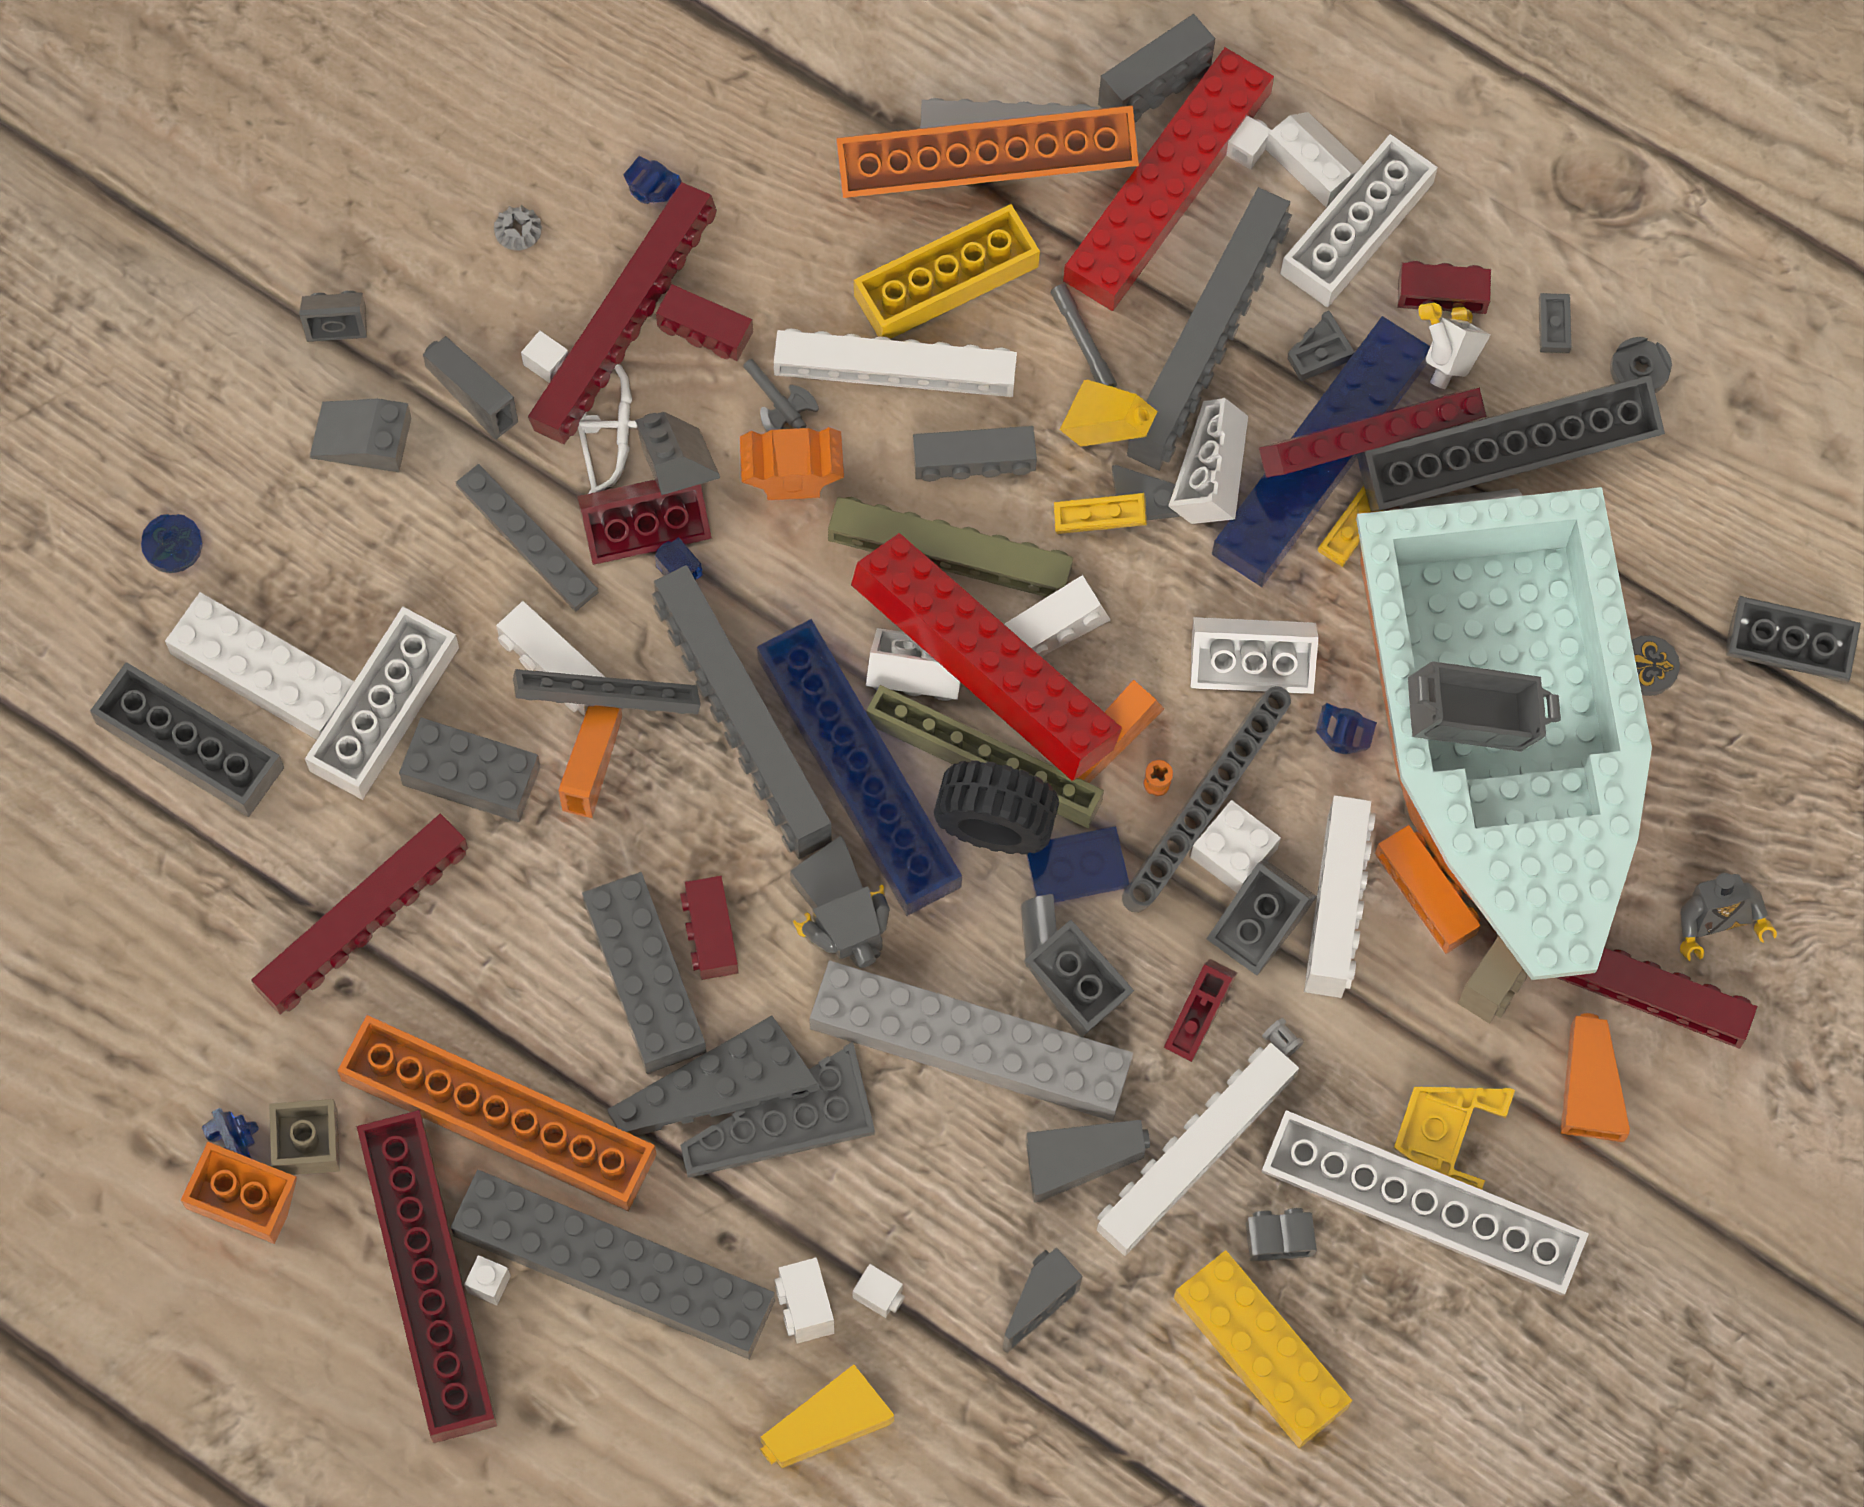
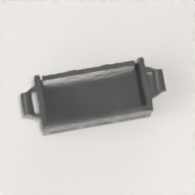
[1408,661,1561,752]

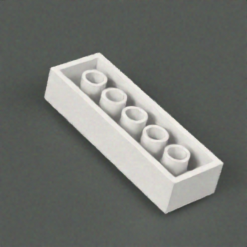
[1280,134,1438,308]
[165,592,354,740]
[305,607,459,800]
[1304,795,1376,998]

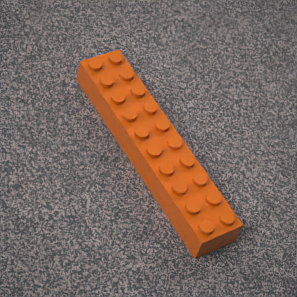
[836,105,1139,198]
[337,1015,657,1212]

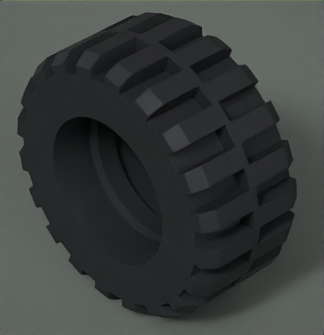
[934,760,1059,855]

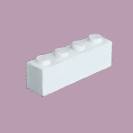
[496,601,605,716]

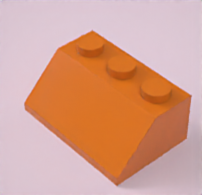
[181,1142,297,1244]

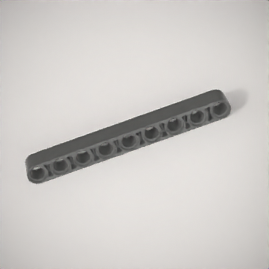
[1122,686,1291,913]

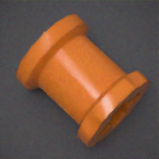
[1143,760,1173,796]

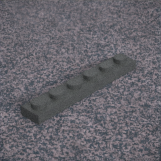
[456,464,599,612]
[513,669,701,714]

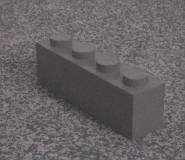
[913,426,1037,482]

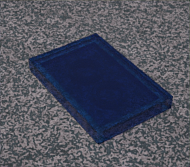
[1026,826,1129,903]

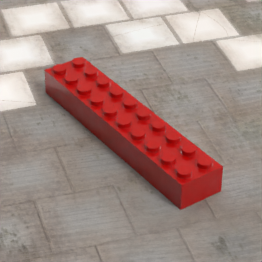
[1063,47,1274,311]
[851,533,1122,781]

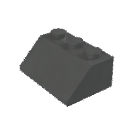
[635,412,720,495]

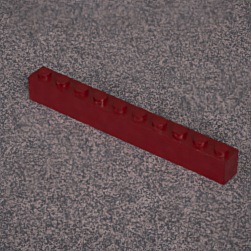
[528,182,717,445]

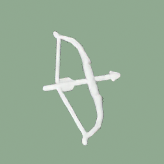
[578,364,637,494]

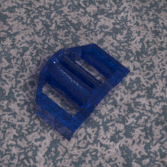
[623,156,682,204]
[1316,703,1377,754]

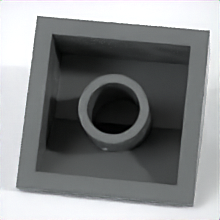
[299,291,367,342]

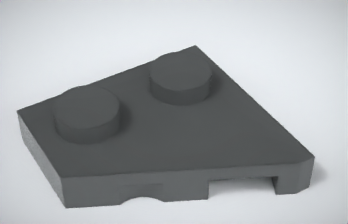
[1288,310,1355,381]
[1111,465,1180,520]

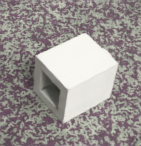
[1226,116,1271,170]
[521,331,569,383]
[464,1255,511,1305]
[853,1264,905,1318]

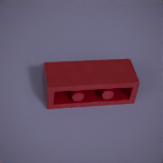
[1397,261,1491,314]
[656,284,753,361]
[680,875,739,980]

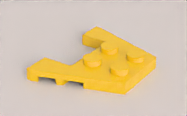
[1393,1087,1515,1190]

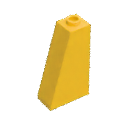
[1059,379,1158,447]
[760,1364,894,1469]

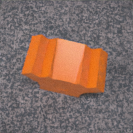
[740,427,844,500]

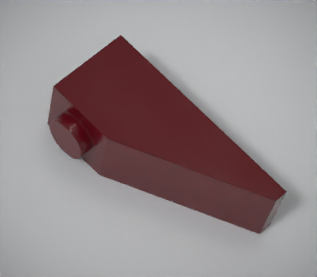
[1164,959,1238,1062]

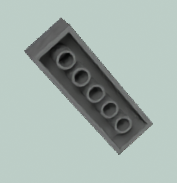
[90,662,284,817]
[582,872,707,1074]

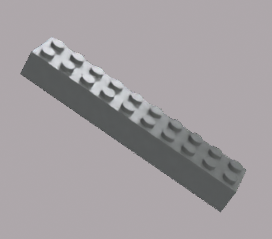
[1127,187,1292,471]
[1356,375,1665,511]
[652,565,832,859]
[450,1169,775,1360]

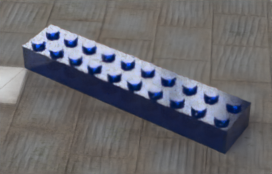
[1212,316,1430,587]
[757,619,962,916]

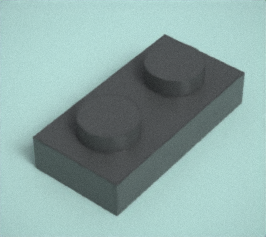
[1539,293,1572,353]

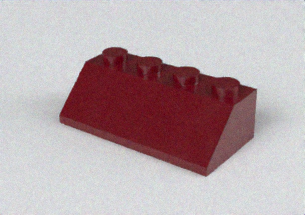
[577,479,712,565]

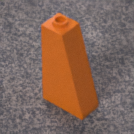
[1078,680,1164,783]
[558,705,622,819]
[1561,1013,1630,1142]

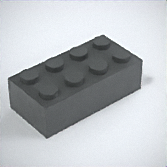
[1098,14,1216,122]
[399,718,541,823]

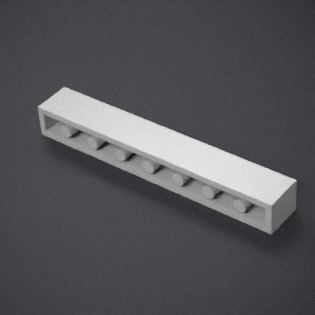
[774,329,1017,397]
[1097,1043,1299,1256]

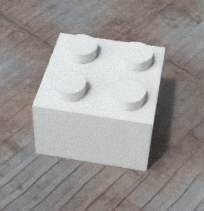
[1190,800,1281,893]
[774,1257,834,1344]

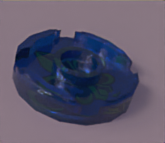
[141,514,203,573]

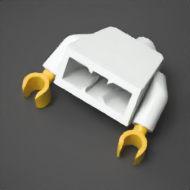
[1419,303,1491,389]

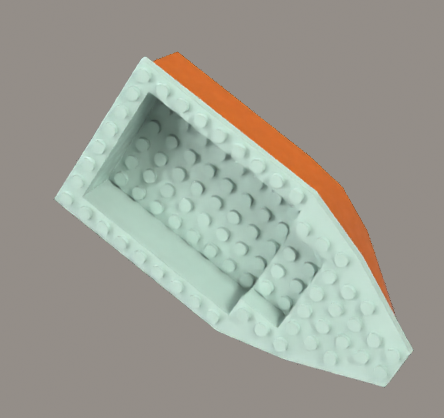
[1356,487,1652,980]

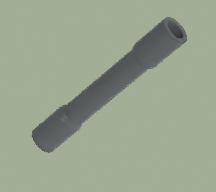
[1050,284,1117,388]

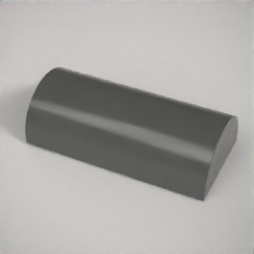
[1726,596,1861,683]

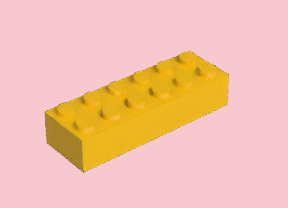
[854,204,1040,339]
[1174,1250,1353,1449]

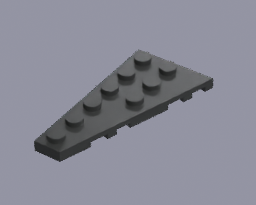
[607,1016,820,1136]
[680,1041,875,1178]

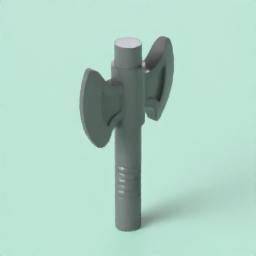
[743,359,819,432]

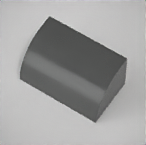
[1021,894,1057,968]

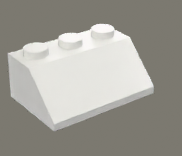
[1266,112,1363,208]
[866,628,961,701]

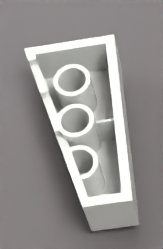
[1168,398,1248,524]
[1004,575,1111,657]

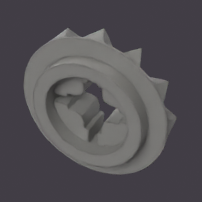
[494,205,542,250]

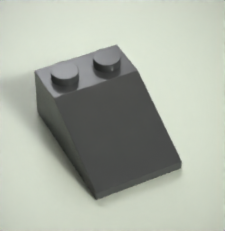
[310,399,412,473]
[1206,860,1317,975]
[1024,920,1134,1037]
[1003,1247,1083,1353]

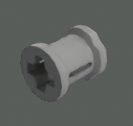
[1262,1018,1304,1058]

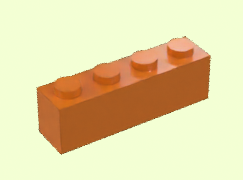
[1375,825,1481,954]

